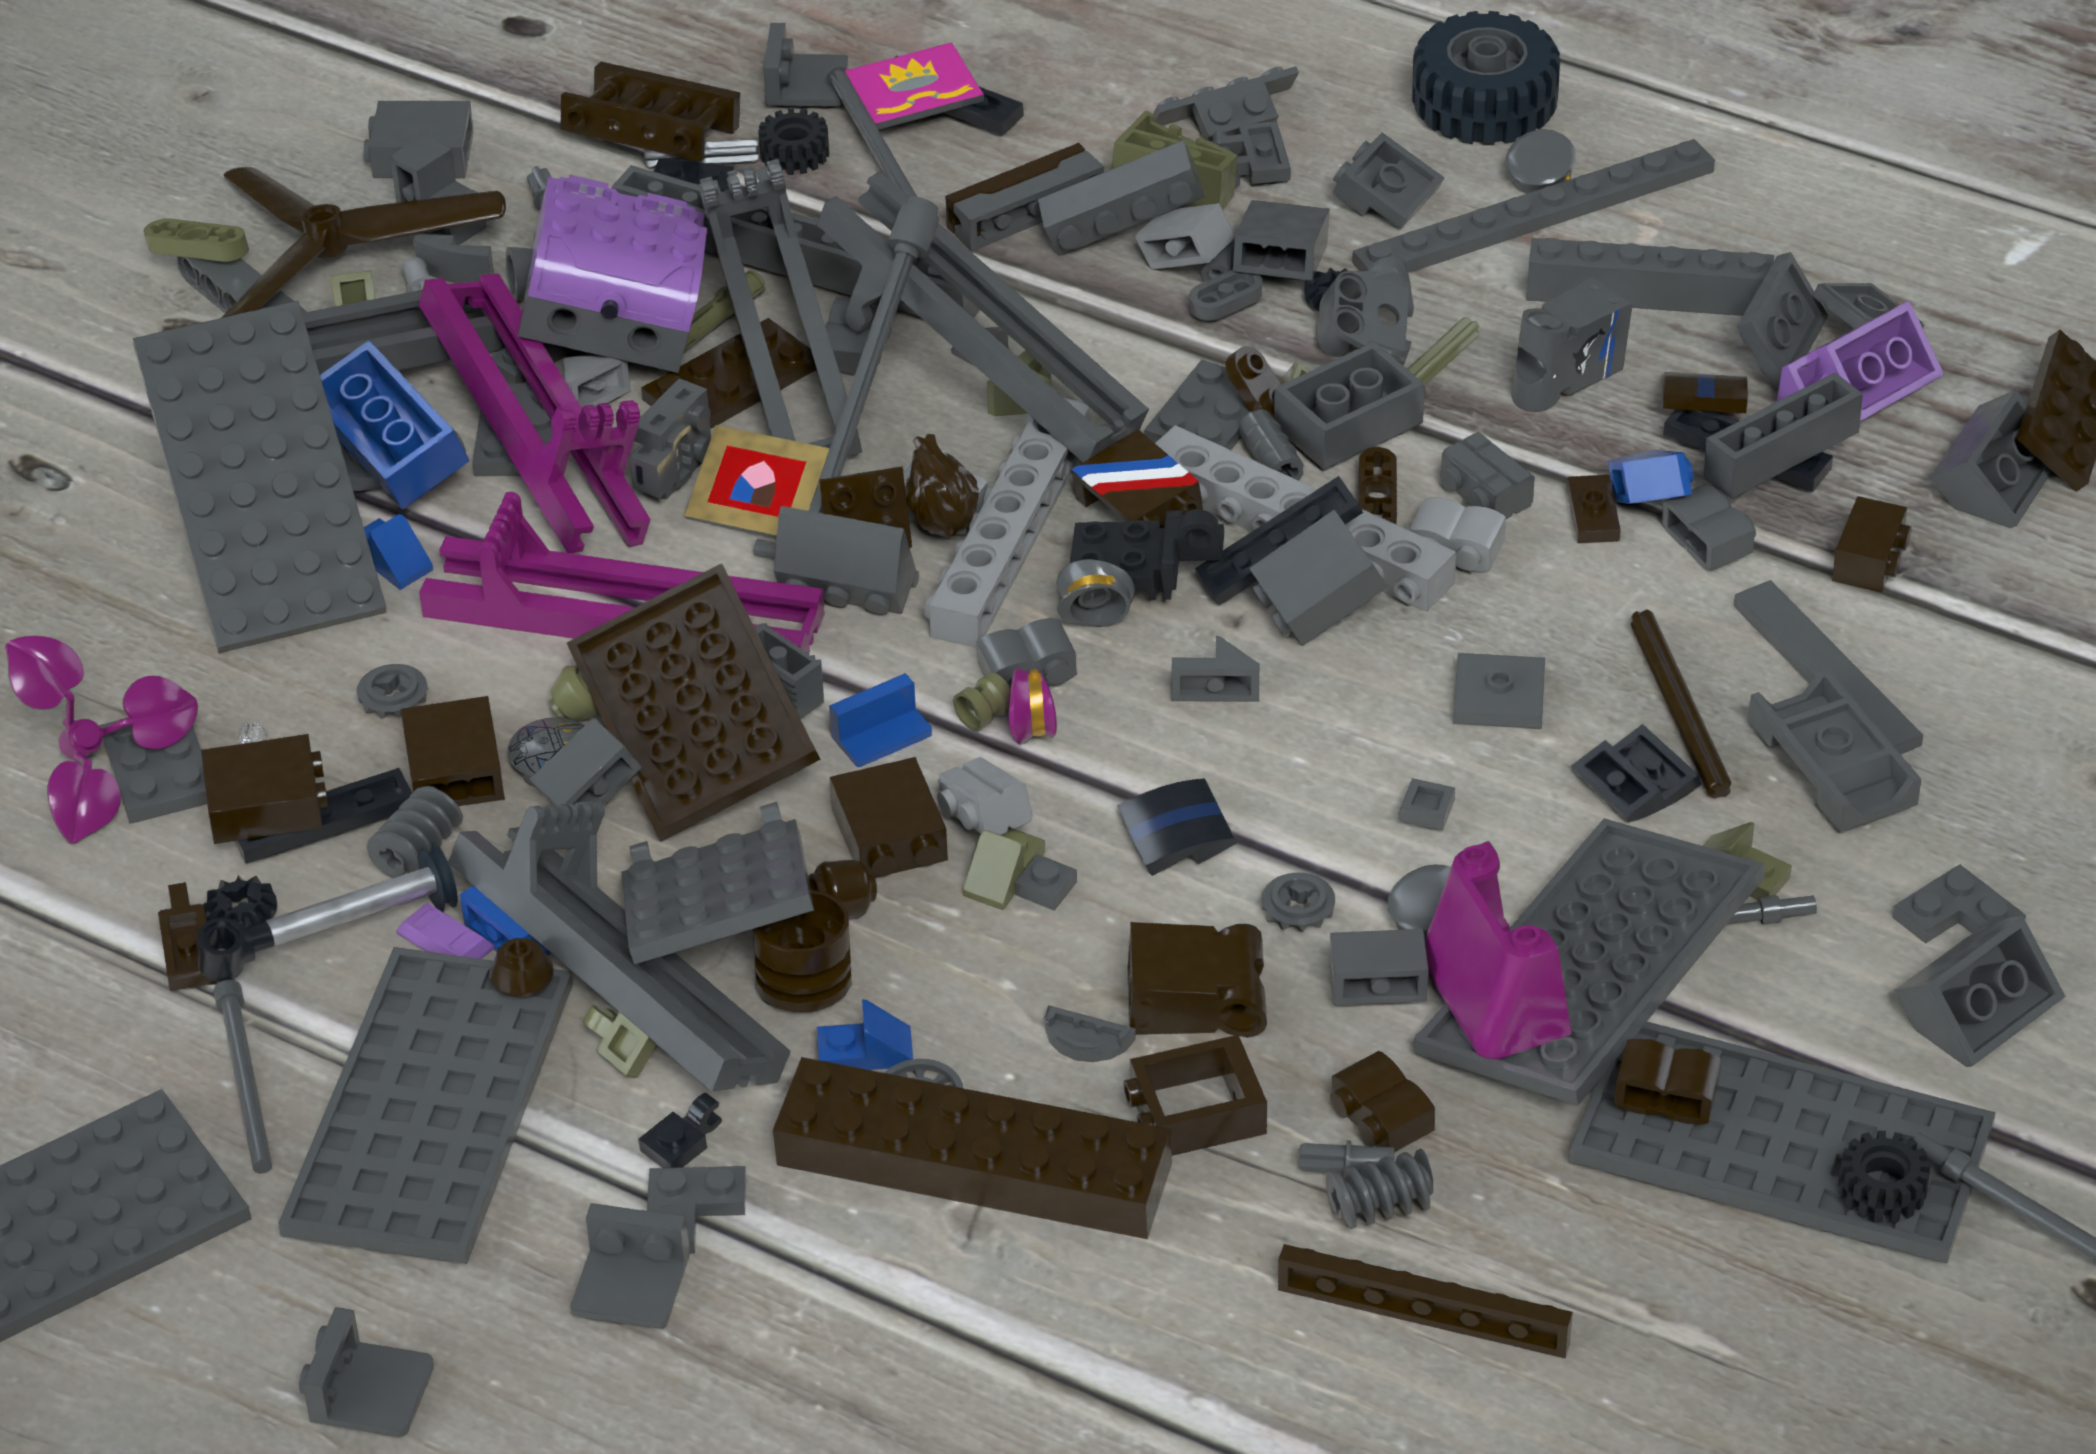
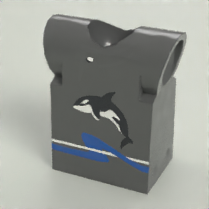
[1512,277,1633,412]

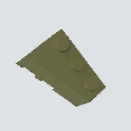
[1112,110,1237,209]

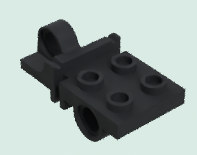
[1070,509,1225,601]

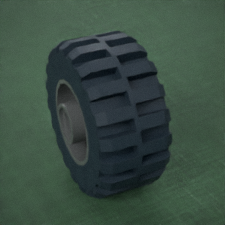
[1412,11,1560,145]

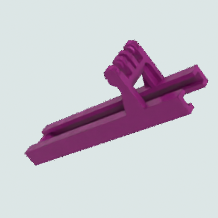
[419,273,651,553]

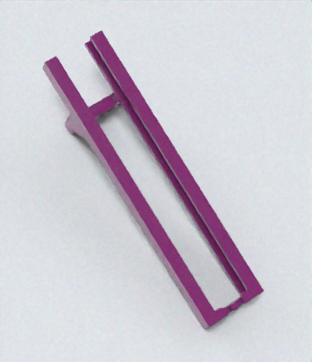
[419,491,825,653]

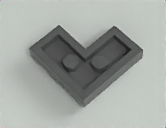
[1893,864,2026,944]
[647,1166,747,1254]

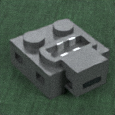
[629,378,711,500]

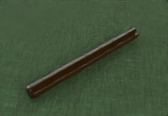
[1631,609,1732,799]

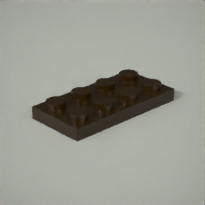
[641,318,817,429]
[2017,329,2096,492]

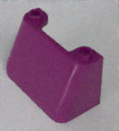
[1425,841,1572,1059]

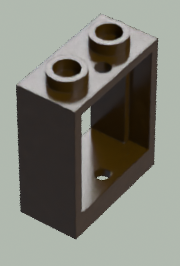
[1123,1034,1267,1156]

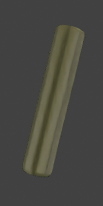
[1407,317,1479,385]

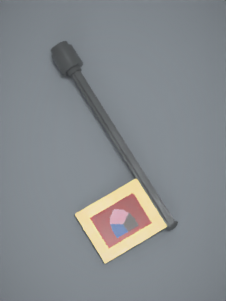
[684,197,939,538]

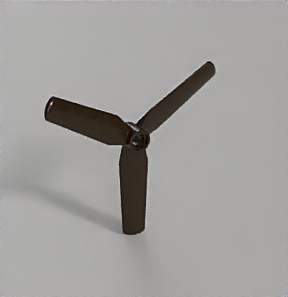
[221,167,506,318]

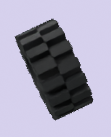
[758,108,829,175]
[1838,1131,1931,1223]

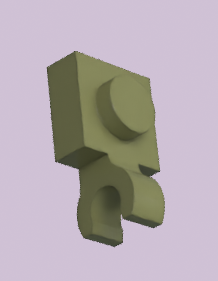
[583,1005,657,1078]

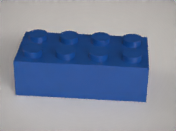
[320,340,470,510]

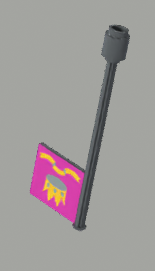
[826,42,984,197]

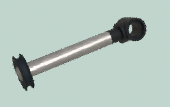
[198,843,458,982]

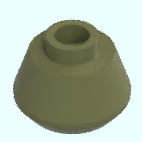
[549,666,600,722]

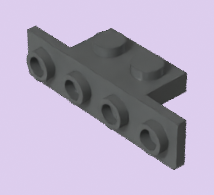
[1153,66,1299,142]

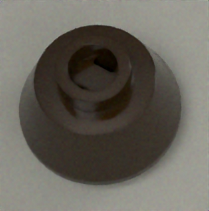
[490,938,554,998]

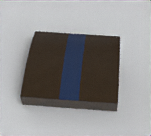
[1663,372,1748,414]

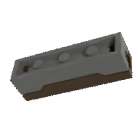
[945,143,1104,251]

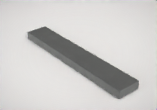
[1734,580,1923,754]

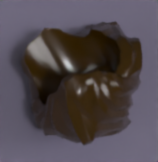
[905,434,979,537]

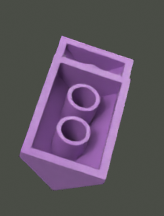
[1777,300,1944,421]

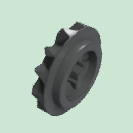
[357,664,428,719]
[1262,872,1335,932]

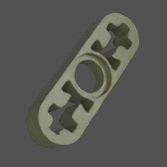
[143,218,249,262]

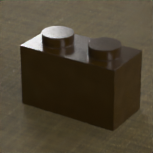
[1832,496,1912,593]

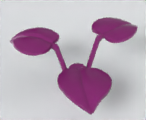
[5,636,198,844]

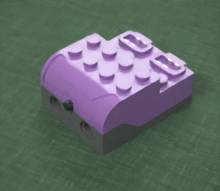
[518,175,707,373]

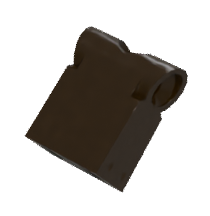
[1127,922,1267,1038]

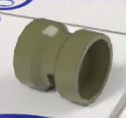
[953,672,1011,732]

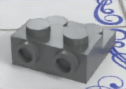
[1333,132,1444,229]

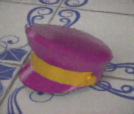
[1009,667,1057,745]

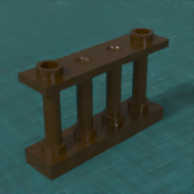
[560,61,740,162]

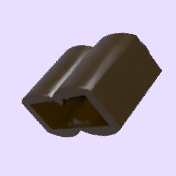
[1614,1039,1722,1125]
[1330,1051,1435,1152]

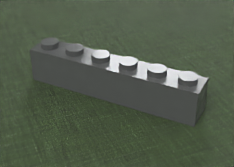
[1527,238,1774,316]

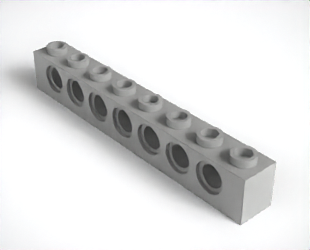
[924,398,1091,648]
[1155,425,1456,612]

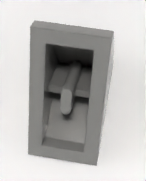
[563,354,631,407]

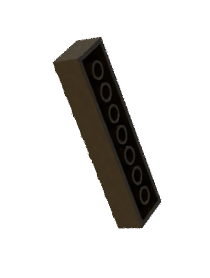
[773,1057,1172,1240]

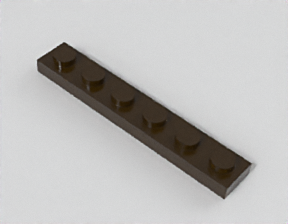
[1278,1244,1573,1359]

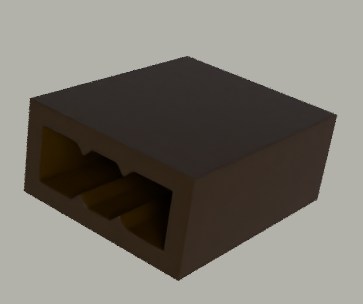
[401,696,505,806]
[201,734,329,844]
[830,757,948,878]

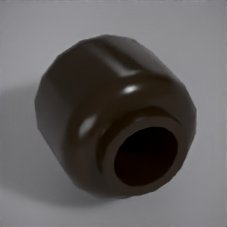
[808,860,877,919]

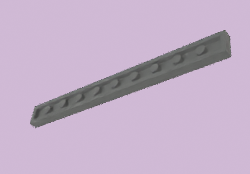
[1352,139,1715,273]

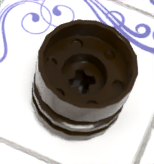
[753,890,852,1012]

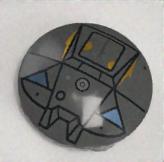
[508,717,585,786]

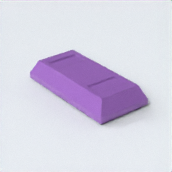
[396,903,494,959]

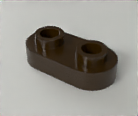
[1225,346,1281,418]

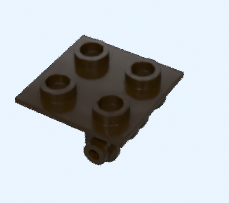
[819,466,912,548]

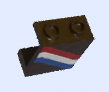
[1071,429,1203,528]

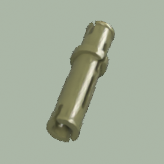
[683,270,766,354]

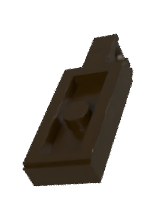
[158,882,216,991]

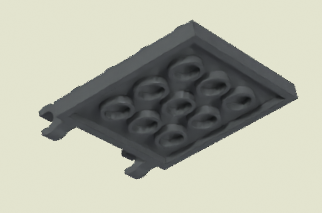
[621,802,814,965]

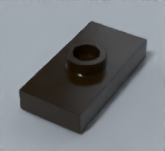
[1567,474,1621,543]

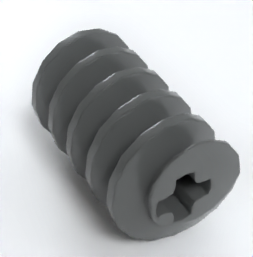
[367,786,463,878]
[1326,1148,1434,1229]

